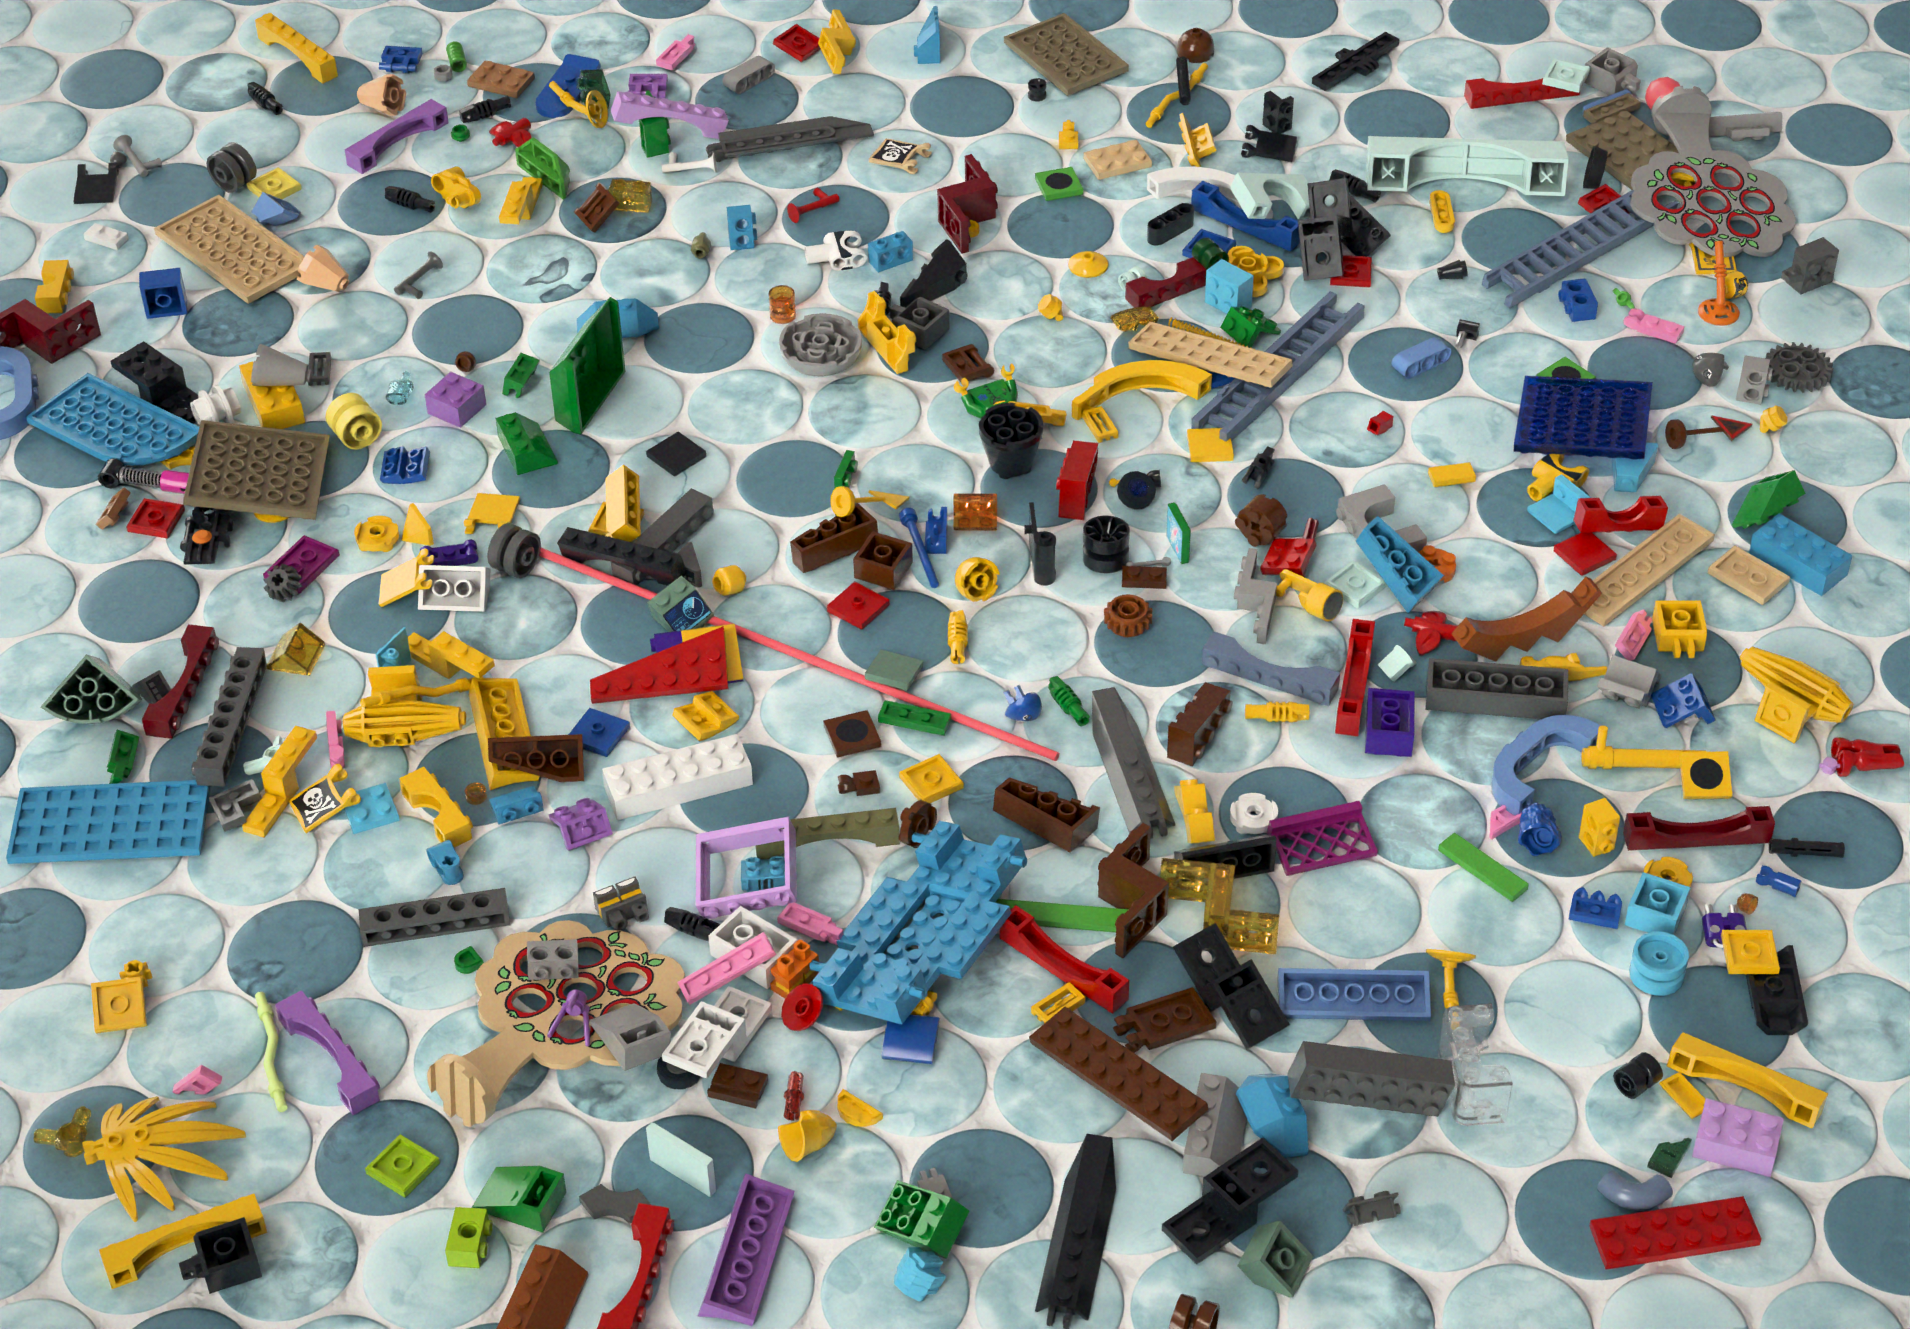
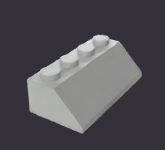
[1183,1073,1247,1177]

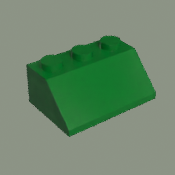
[495,412,558,475]

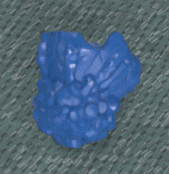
[1518,803,1562,856]

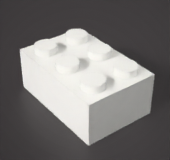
[709,906,797,989]

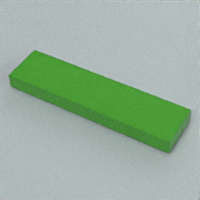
[1438,832,1529,902]

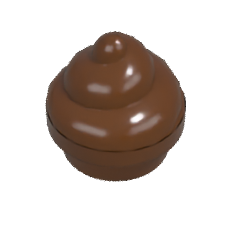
[455,351,476,372]

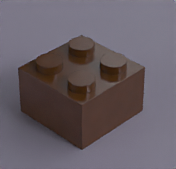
[853,531,913,590]

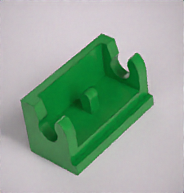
[502,353,540,398]

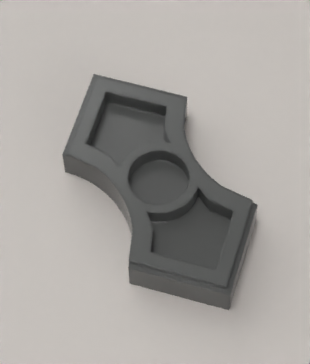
[579,1184,651,1224]

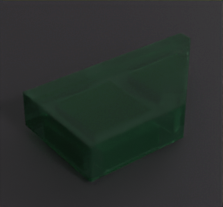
[1647,1138,1692,1178]

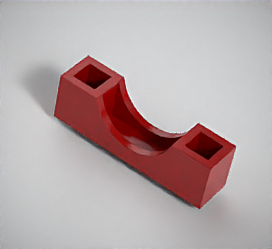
[1573,496,1668,533]

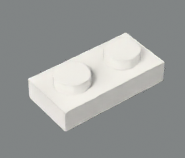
[83,223,129,250]

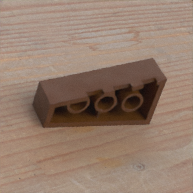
[790,503,878,573]
[1167,682,1233,767]
[993,777,1100,852]

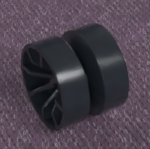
[1083,516,1130,573]

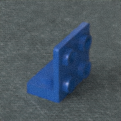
[1651,673,1716,728]

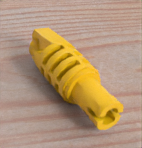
[948,610,968,664]
[1245,702,1310,722]

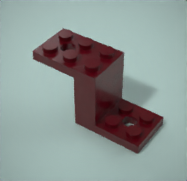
[937,154,998,254]
[0,299,101,364]

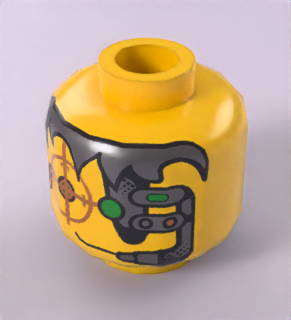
[1725,271,1748,300]

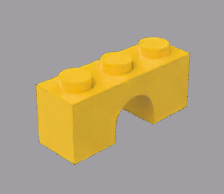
[35,260,74,313]

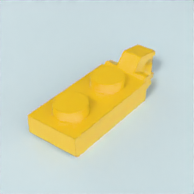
[1008,401,1067,426]

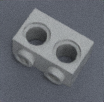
[1736,355,1773,405]
[527,939,578,980]

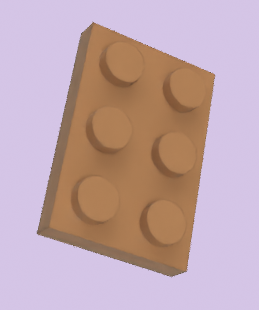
[467,60,535,98]

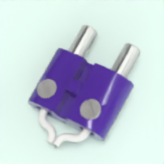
[1701,904,1747,948]

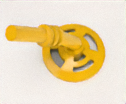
[549,81,608,128]
[1426,949,1476,1029]

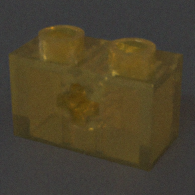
[608,179,652,213]

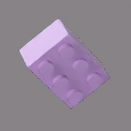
[1692,1098,1784,1177]

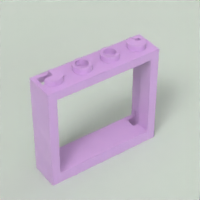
[696,817,797,919]

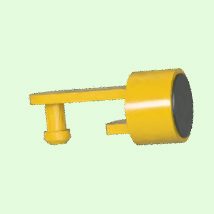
[1276,570,1343,621]

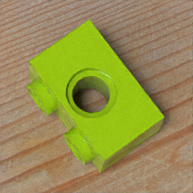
[445,1207,493,1268]

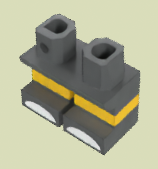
[593,876,649,930]

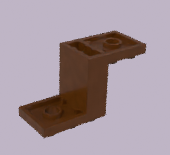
[1097,823,1169,958]

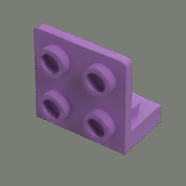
[549,798,613,850]

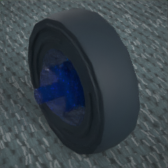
[1117,471,1156,509]

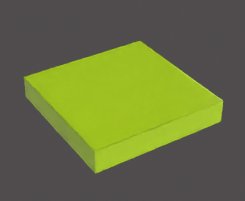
[365,1134,440,1198]

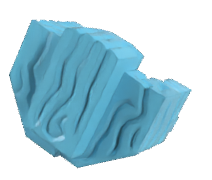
[894,1247,946,1302]

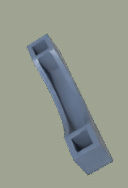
[1202,631,1340,706]

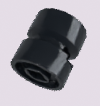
[1613,1052,1663,1099]

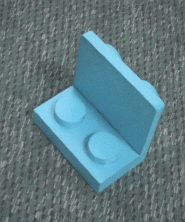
[1527,474,1591,534]

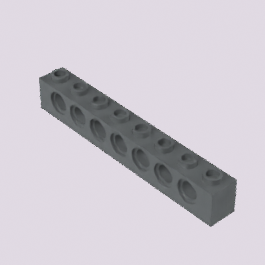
[191,647,267,786]

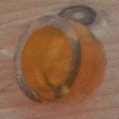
[1737,893,1758,915]

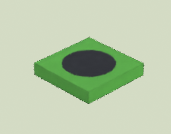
[1035,167,1083,201]
[1536,357,1596,400]

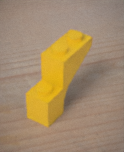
[1174,779,1215,844]

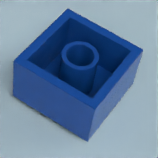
[139,268,187,319]

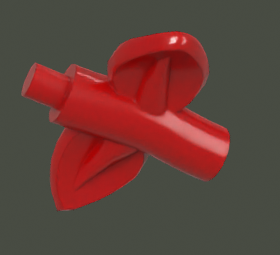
[489,118,532,147]
[1404,611,1457,655]

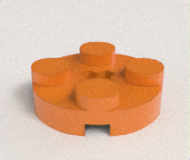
[1418,545,1456,583]

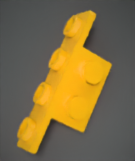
[1179,113,1217,167]

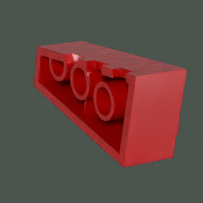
[1056,440,1099,520]

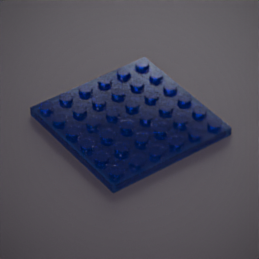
[1514,376,1653,460]

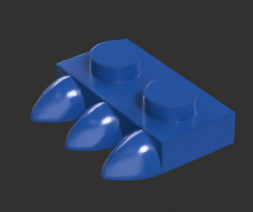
[1568,887,1622,929]

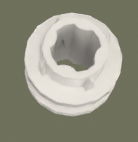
[190,385,241,427]

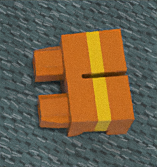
[770,940,819,998]

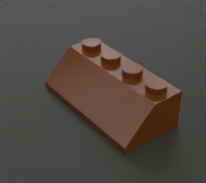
[496,1244,588,1329]

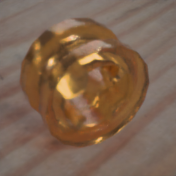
[465,782,487,805]

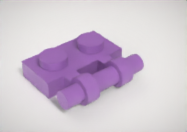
[628,74,668,98]

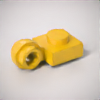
[1059,120,1078,149]

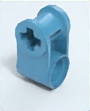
[426,840,464,885]

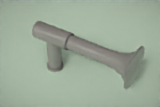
[113,135,162,177]

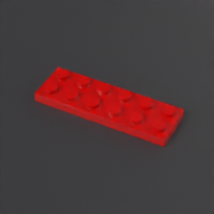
[1589,1196,1761,1270]

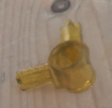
[33,1106,91,1157]

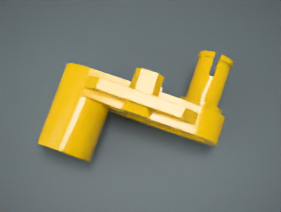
[431,166,481,209]

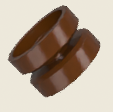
[1169,1294,1220,1329]

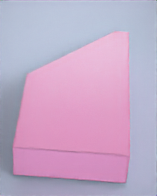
[1489,805,1522,839]

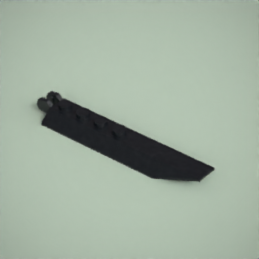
[1035,1134,1116,1329]

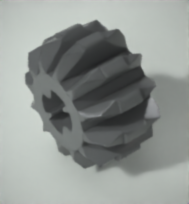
[263,564,303,603]

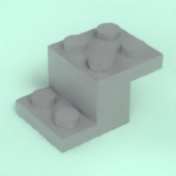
[1597,655,1661,709]

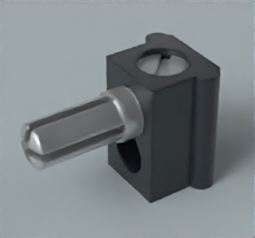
[1455,319,1480,348]

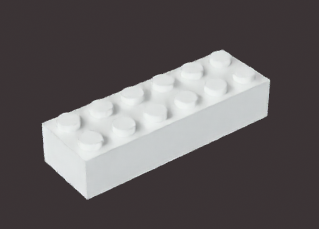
[602,734,753,820]

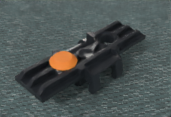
[180,507,234,565]

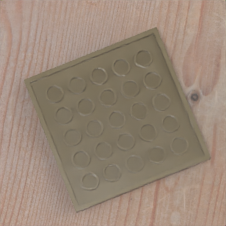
[183,420,330,520]

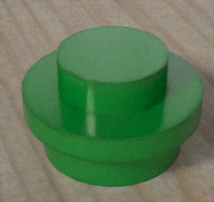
[451,124,470,142]

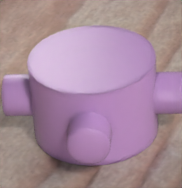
[1819,757,1840,775]

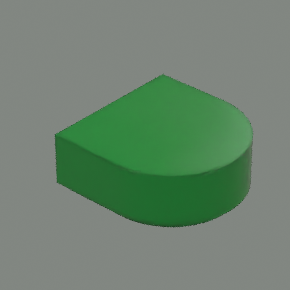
[454,946,484,974]

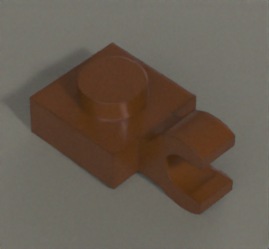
[838,770,880,796]

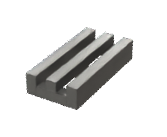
[308,352,331,386]

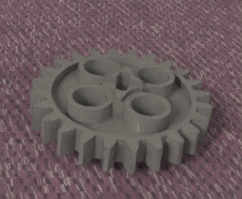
[1765,342,1833,393]

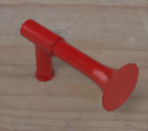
[787,187,839,223]

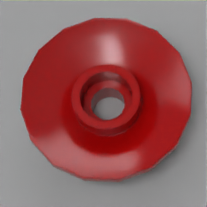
[781,983,823,1031]

